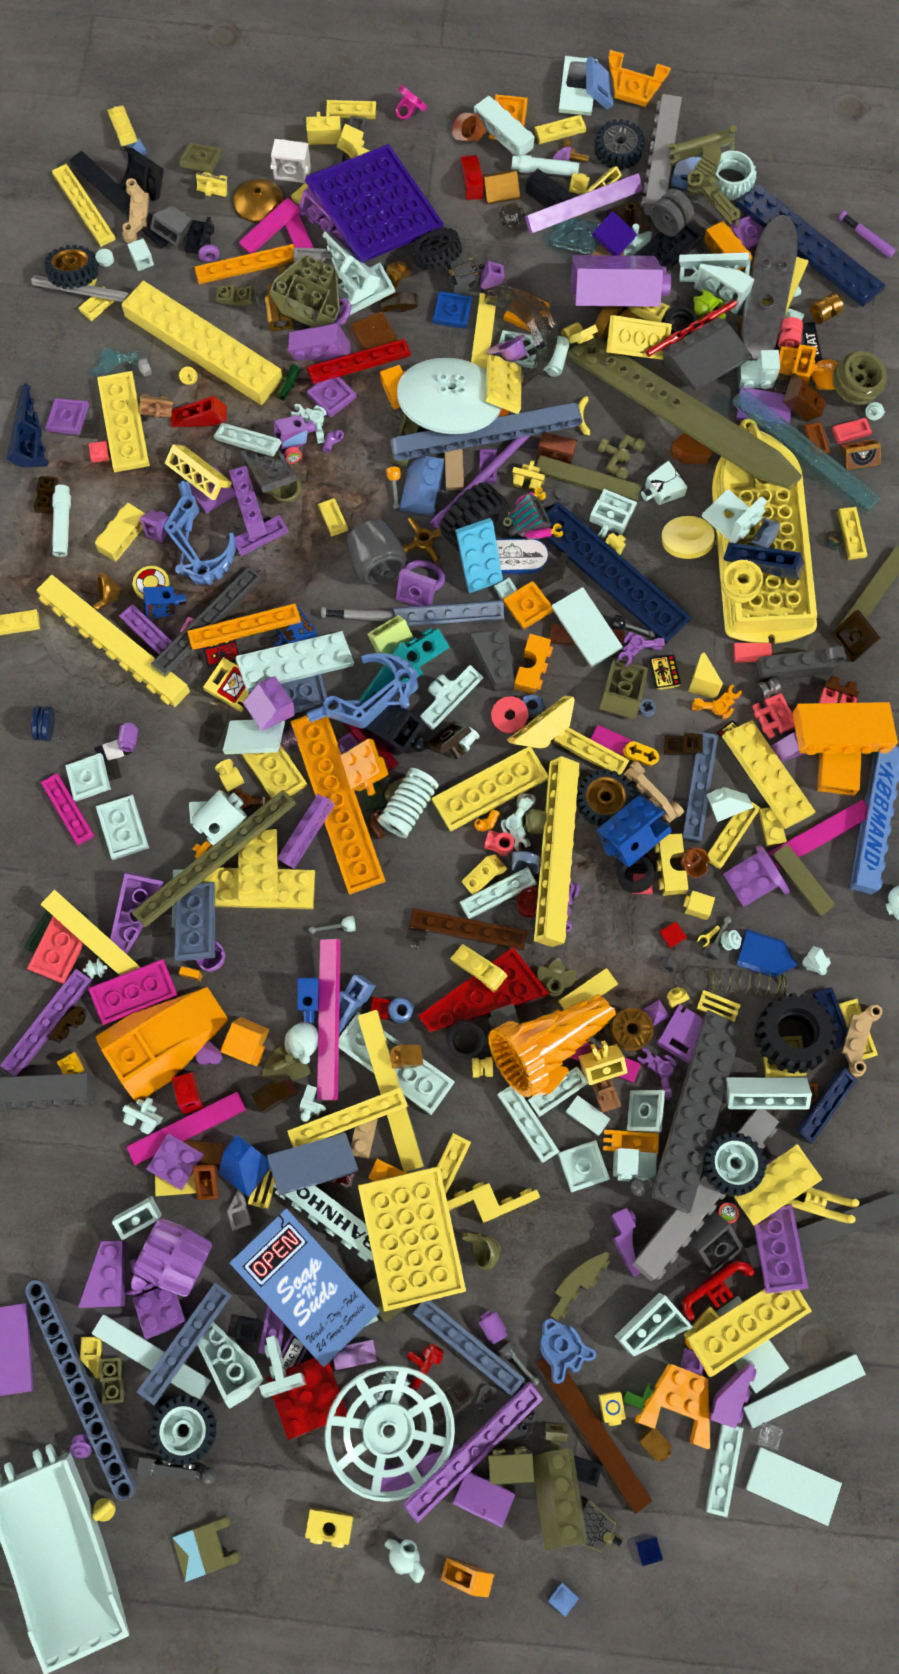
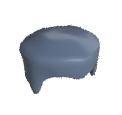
[751,518,780,548]
[512,851,541,875]

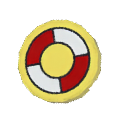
[132,566,170,599]

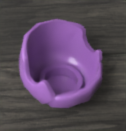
[196,941,226,972]

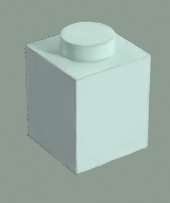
[127,239,154,271]

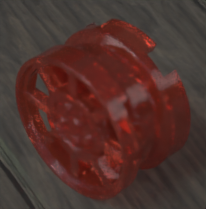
[516,888,538,918]

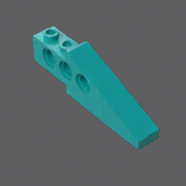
[359,628,450,702]

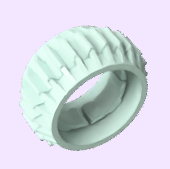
[714,151,757,200]

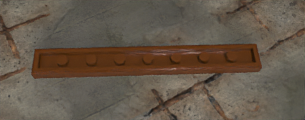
[536,1357,652,1514]

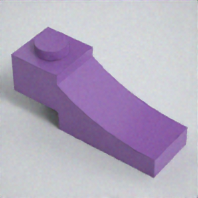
[610,1208,641,1277]

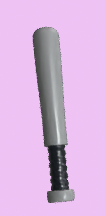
[321,607,394,622]

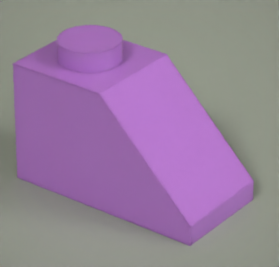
[140,510,169,543]
[771,732,806,762]

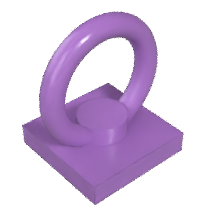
[396,560,445,606]

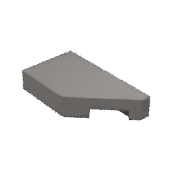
[227,1189,253,1231]

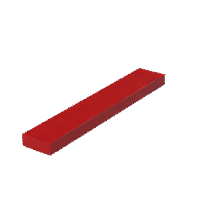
[307,339,411,384]

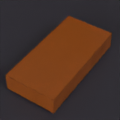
[803,422,830,458]

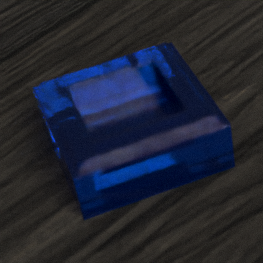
[635,1536,663,1566]

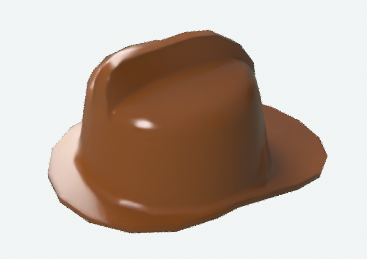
[452,113,487,142]

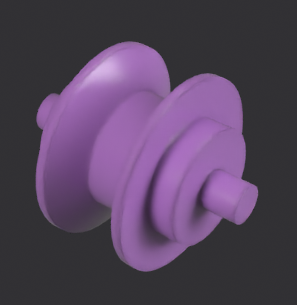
[70,1434,93,1458]

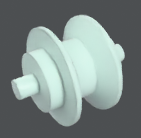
[720,930,742,951]
[83,958,108,979]

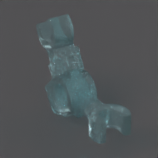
[92,347,140,377]

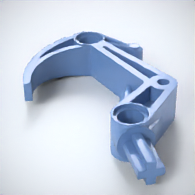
[164,481,236,585]
[306,653,418,728]

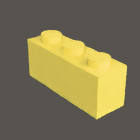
[95,503,145,562]

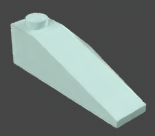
[198,1322,264,1409]

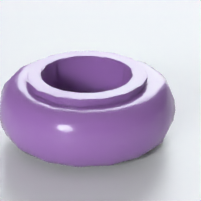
[199,244,220,262]

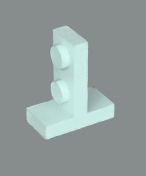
[259,1336,306,1398]

